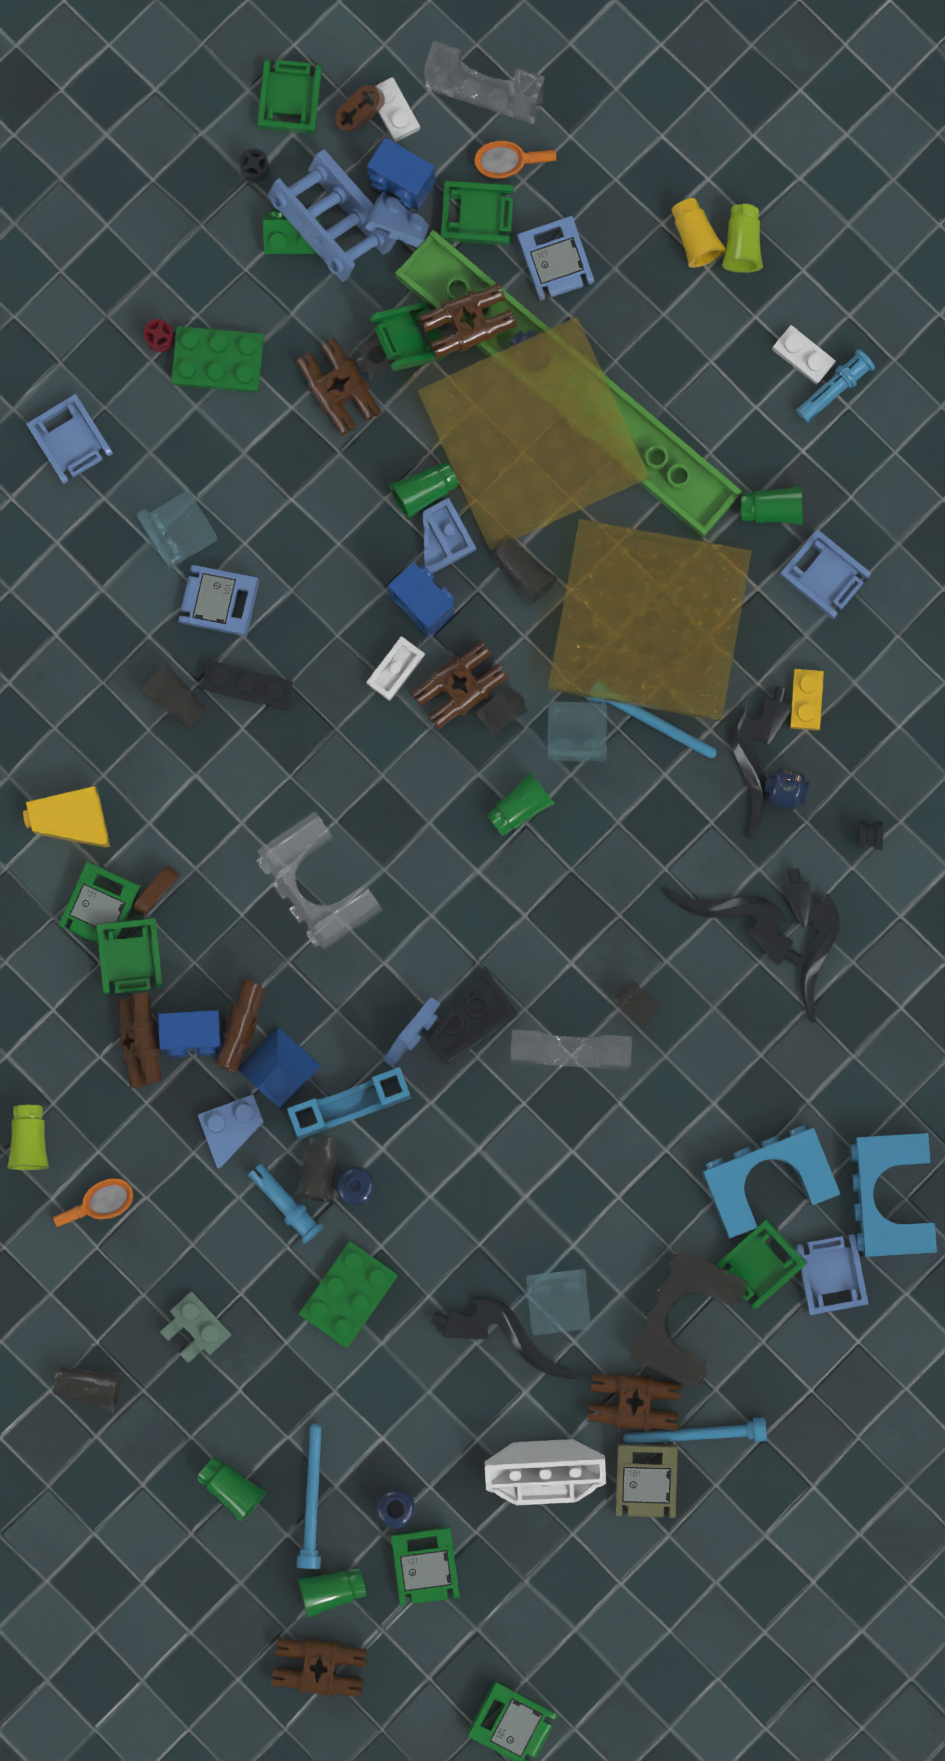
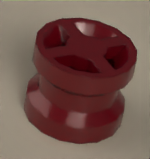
[144,319,174,353]

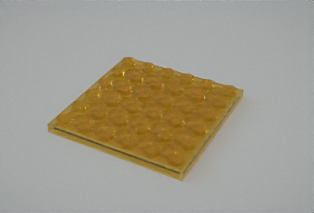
[418,317,650,551]
[548,519,752,721]

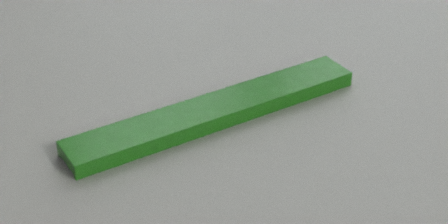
[395,230,742,538]

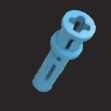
[795,349,875,424]
[248,1163,324,1244]

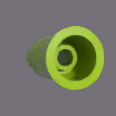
[722,204,763,273]
[7,1105,49,1170]

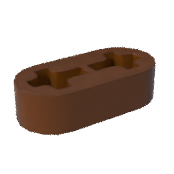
[335,85,385,133]
[133,865,180,917]

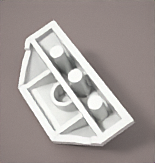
[485,1439,606,1505]

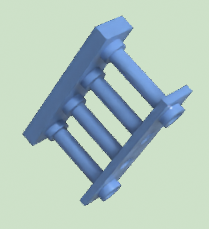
[267,149,397,282]

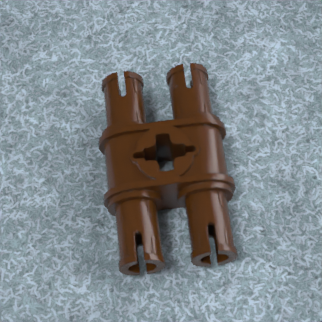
[418,283,517,359]
[296,338,382,436]
[410,640,509,730]
[215,980,266,1074]
[116,993,163,1088]
[587,1372,682,1432]
[271,1637,367,1698]

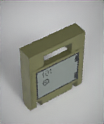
[615,1443,678,1518]

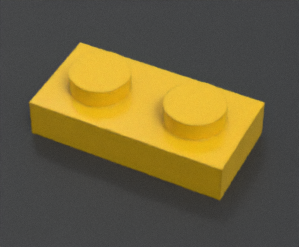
[790,669,824,731]

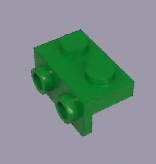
[263,208,322,254]

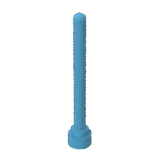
[587,678,717,758]
[623,1417,767,1444]
[297,1423,322,1569]

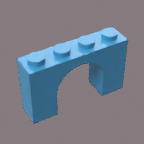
[287,1067,411,1139]
[702,1125,840,1238]
[850,1133,937,1257]

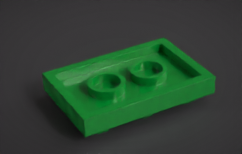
[171,326,264,393]
[298,1241,398,1349]

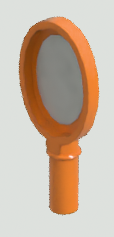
[475,141,557,179]
[53,1179,134,1227]

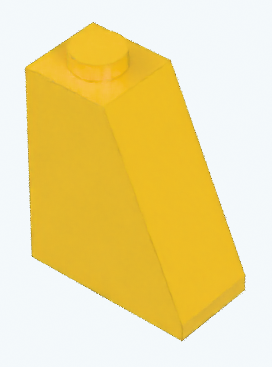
[23,786,110,848]

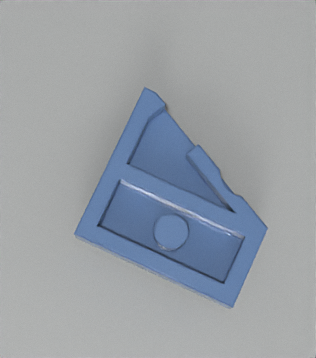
[365,192,430,247]
[423,498,476,574]
[384,997,440,1067]
[198,1094,264,1169]

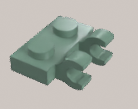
[160,1291,232,1363]

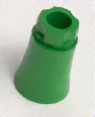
[389,462,458,520]
[741,485,803,526]
[487,772,555,836]
[197,1457,267,1524]
[297,1568,367,1619]

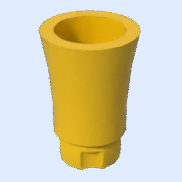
[671,198,726,268]

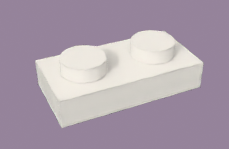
[368,77,420,143]
[772,325,836,385]
[366,636,425,701]

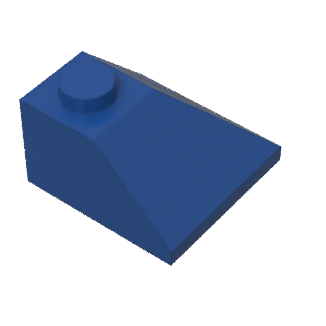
[238,1027,321,1110]

